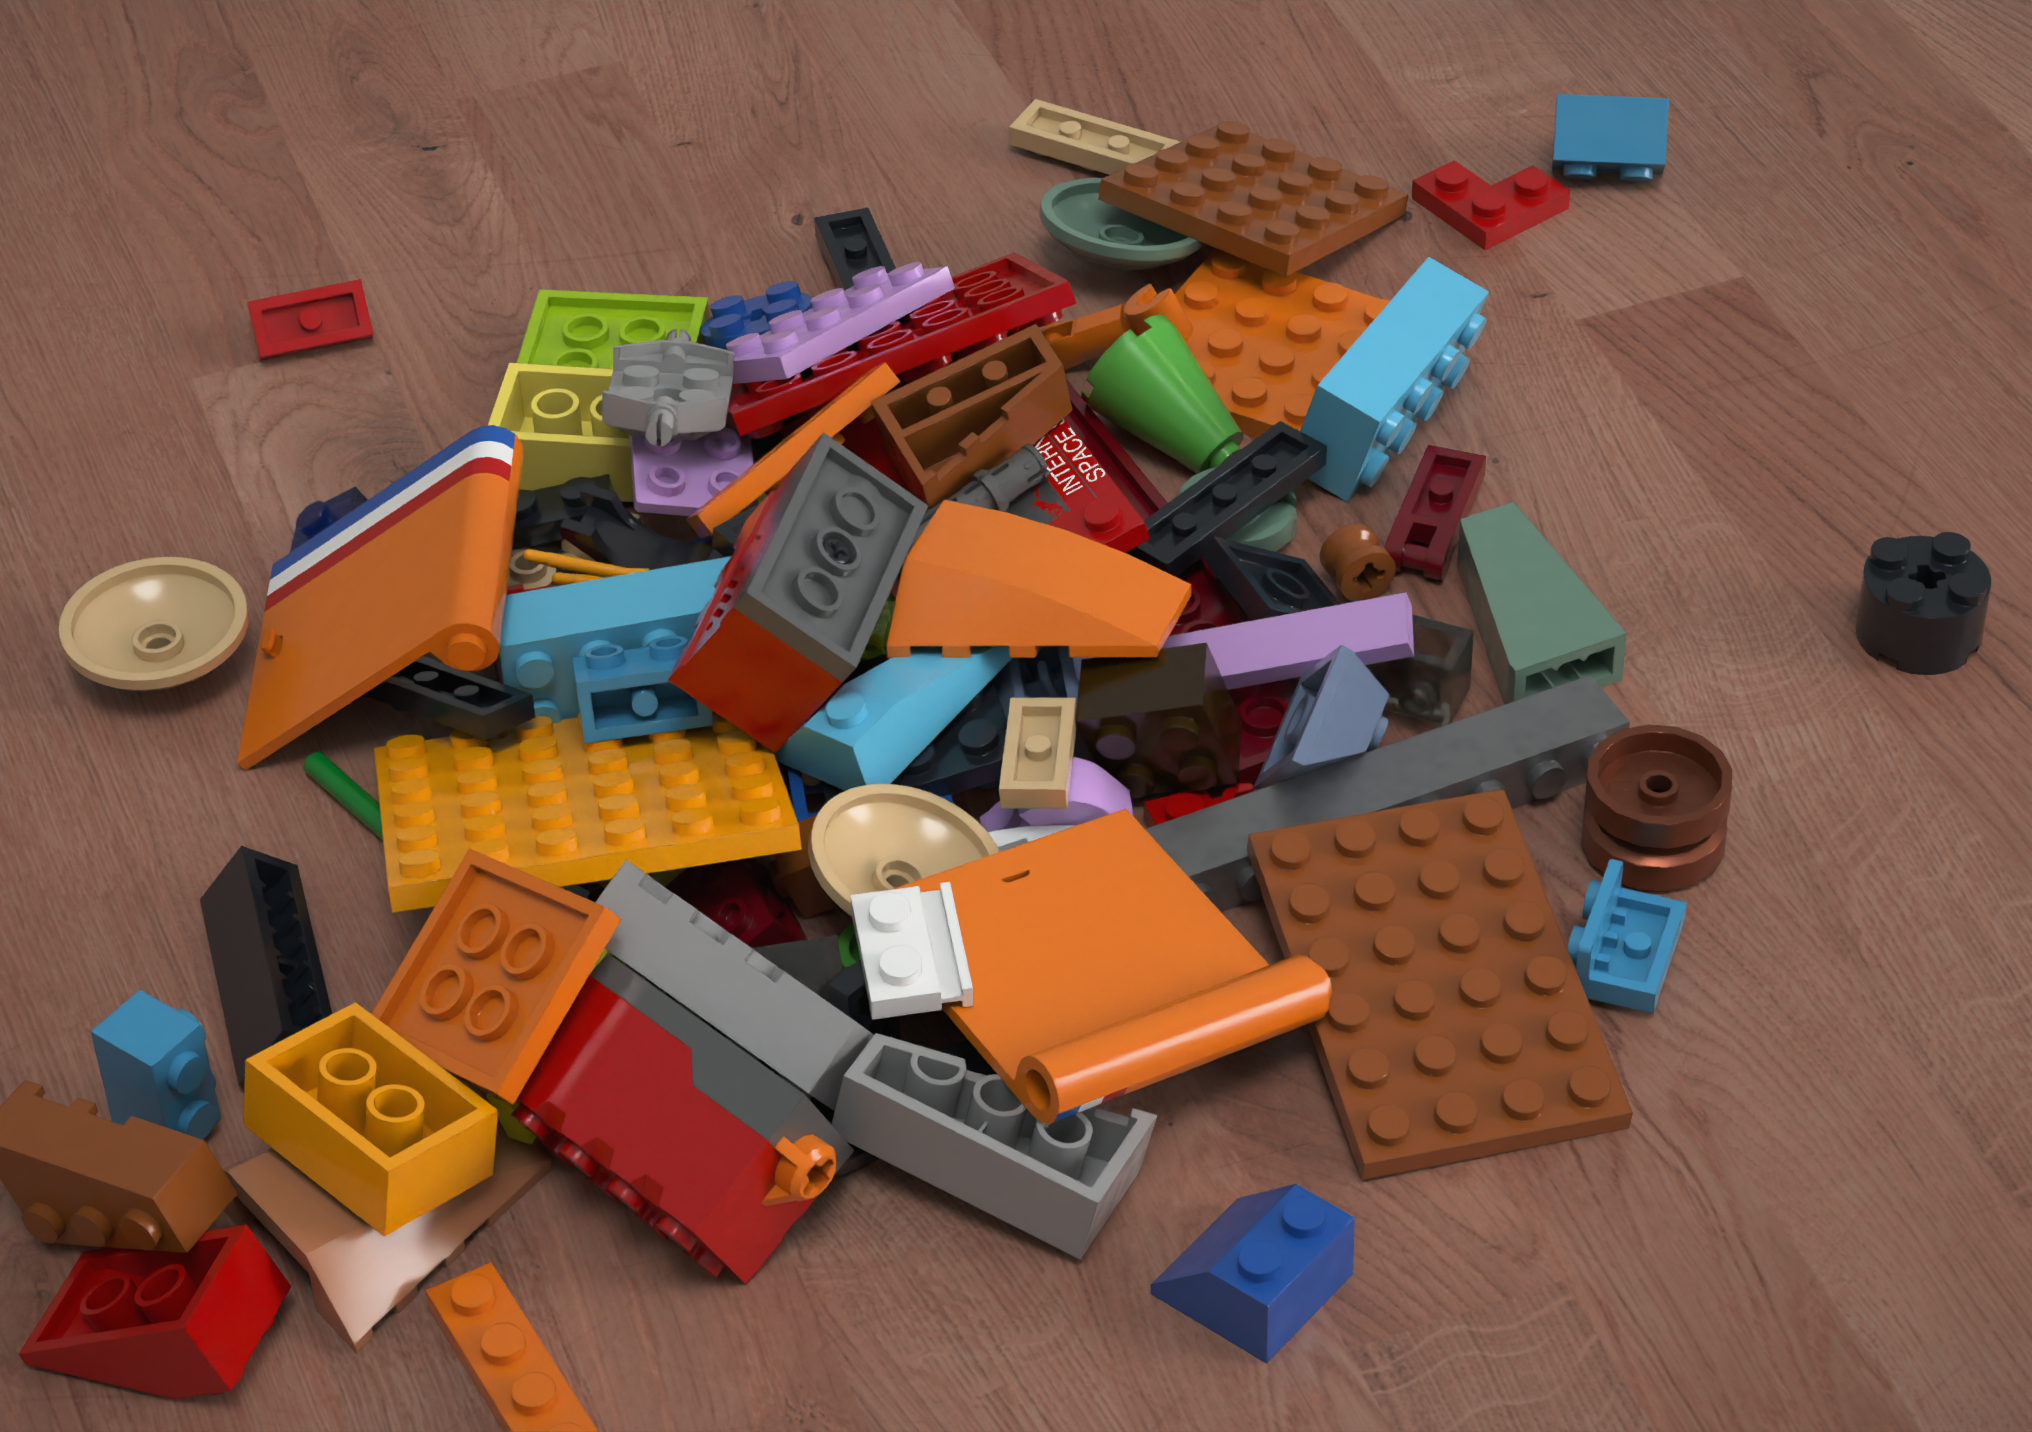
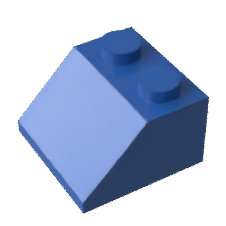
[1151,1184,1355,1364]

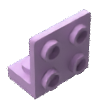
[629,427,757,537]

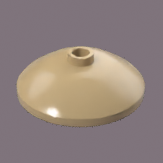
[59,557,249,692]
[808,784,1000,917]

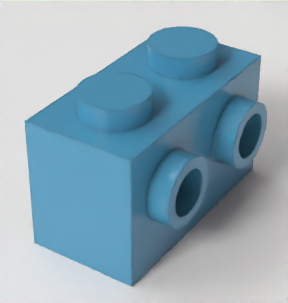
[1552,94,1669,182]
[572,636,713,743]
[90,990,221,1139]

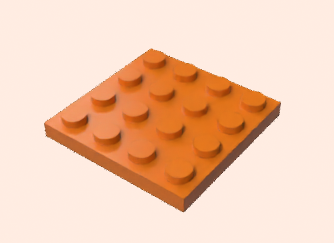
[1137,248,1391,438]

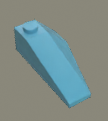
[774,646,1012,791]

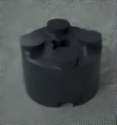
[1856,532,1991,675]

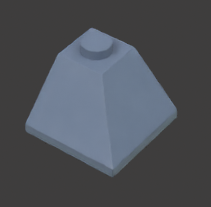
[1254,645,1390,790]

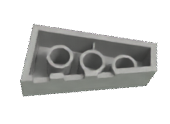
[595,860,874,1111]
[831,1033,1157,1260]

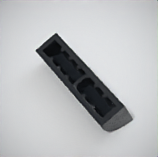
[200,846,332,1087]

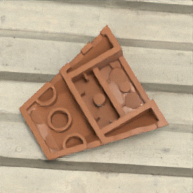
[223,1083,552,1353]

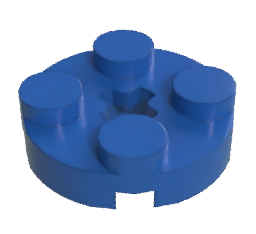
[701,281,813,349]

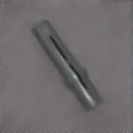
[898,444,1050,576]

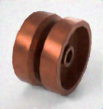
[1581,724,1733,891]

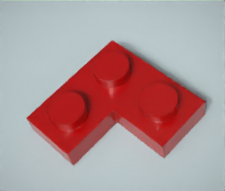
[1412,160,1570,250]

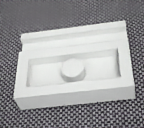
[851,882,973,1020]

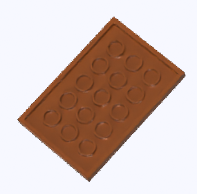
[1247,789,1633,1180]

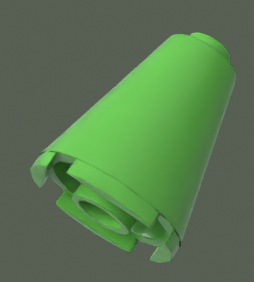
[1081,315,1243,474]

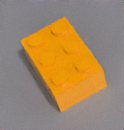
[243,1002,498,1237]

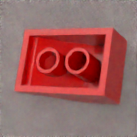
[18,1224,291,1399]

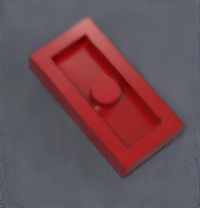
[247,279,374,361]

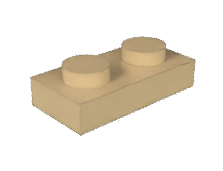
[999,698,1077,809]

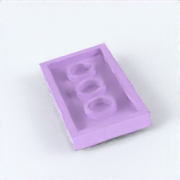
[726,262,955,384]

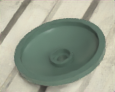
[1039,178,1205,272]

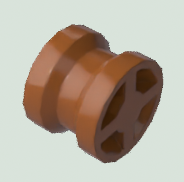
[1319,523,1396,602]

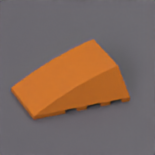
[886,500,1191,658]

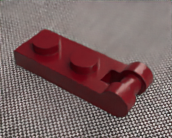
[1384,445,1486,581]

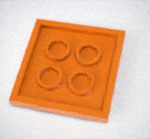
[371,848,622,1105]

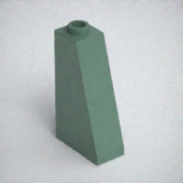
[1457,502,1627,705]

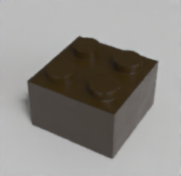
[1076,643,1242,798]

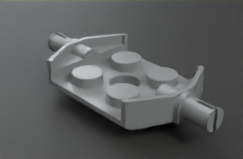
[602,329,734,446]

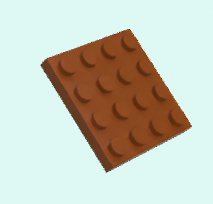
[1098,121,1408,276]

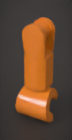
[1040,283,1193,371]

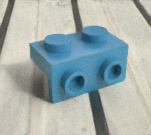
[1567,859,1687,1014]

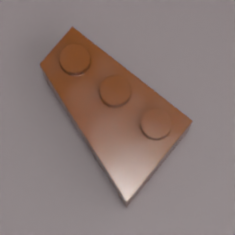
[871,324,1073,511]
[0,1080,238,1253]

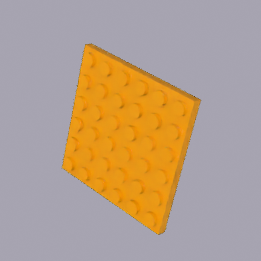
[374,711,802,913]

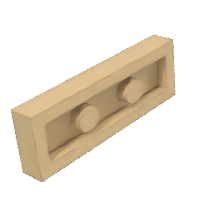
[1009,99,1180,175]

